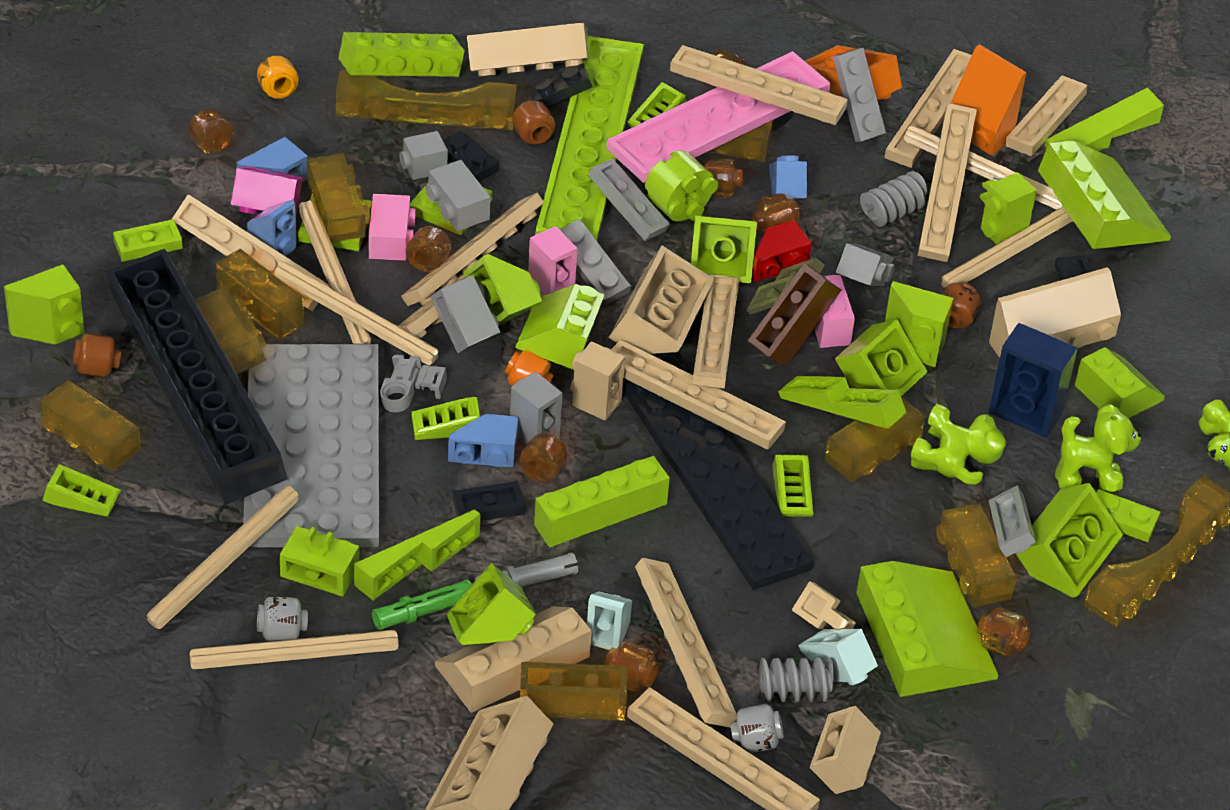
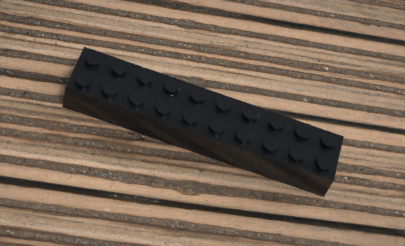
[106,248,287,505]

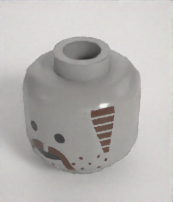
[257,596,308,641]
[730,704,784,753]

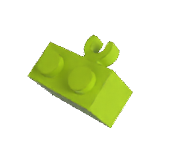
[980,172,1037,245]
[280,526,359,597]

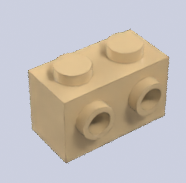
[570,341,625,421]
[810,706,881,794]

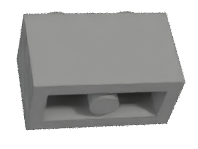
[426,160,491,231]
[836,243,895,286]
[430,275,500,353]
[510,371,562,453]

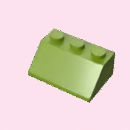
[515,284,604,370]
[1016,483,1123,597]
[446,563,536,645]

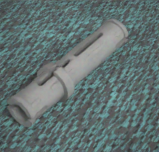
[475,553,578,587]

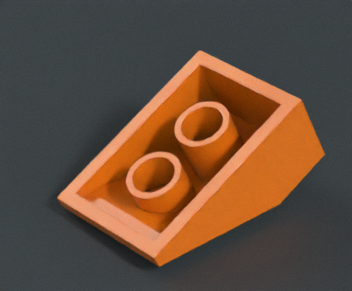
[951,44,1026,156]
[805,45,902,100]

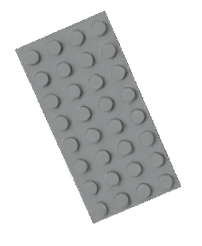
[243,344,379,548]

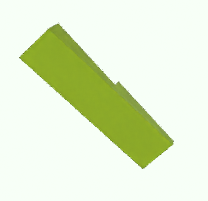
[1044,87,1164,151]
[778,376,907,429]
[354,509,480,601]

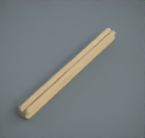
[904,125,1063,210]
[299,200,371,344]
[941,207,1073,288]
[275,262,439,365]
[147,485,299,629]
[190,630,398,670]

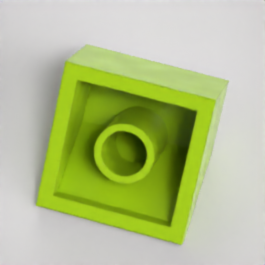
[691,216,757,283]
[463,254,542,325]
[4,265,84,344]
[885,281,954,367]
[835,319,927,396]
[1075,347,1165,419]

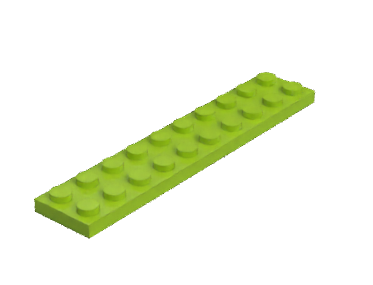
[535,36,644,241]

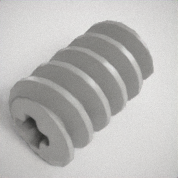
[860,171,927,227]
[759,658,833,702]

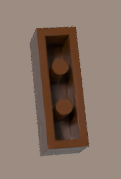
[748,263,842,367]

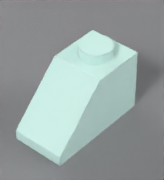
[587,591,632,652]
[798,629,878,685]

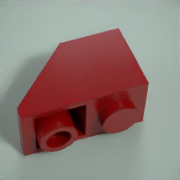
[752,220,812,282]

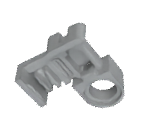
[380,355,447,412]

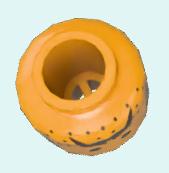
[257,56,299,99]

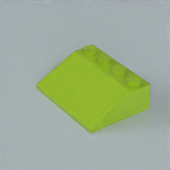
[1038,141,1171,249]
[856,561,998,697]

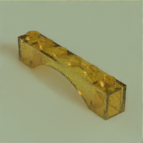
[336,70,517,130]
[1083,475,1230,627]

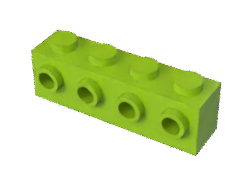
[338,32,465,77]
[534,456,670,548]

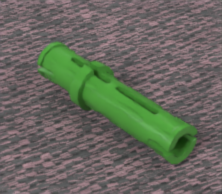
[372,579,472,631]

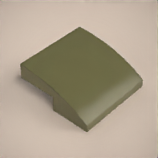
[746,258,825,315]

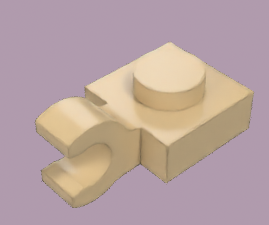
[792,581,856,630]

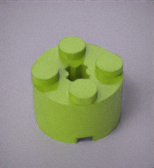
[645,150,718,221]

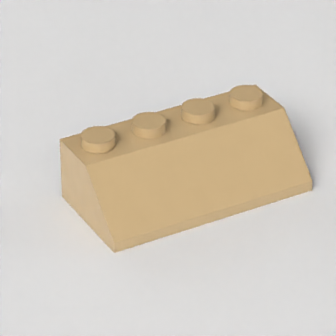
[467,23,589,77]
[609,246,714,354]
[989,267,1121,358]
[435,606,592,713]
[425,695,553,810]

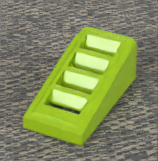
[627,82,686,128]
[411,397,480,440]
[772,455,813,517]
[43,464,121,517]

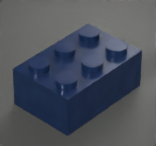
[989,322,1078,438]

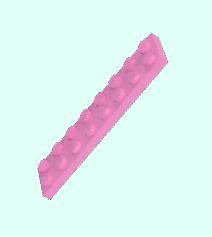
[606,51,830,183]

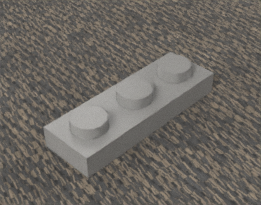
[833,48,886,142]
[588,159,670,241]
[560,219,631,307]
[988,485,1036,557]

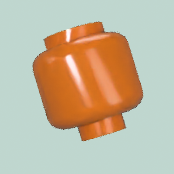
[504,350,554,386]

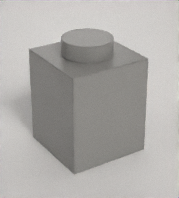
[399,131,448,180]

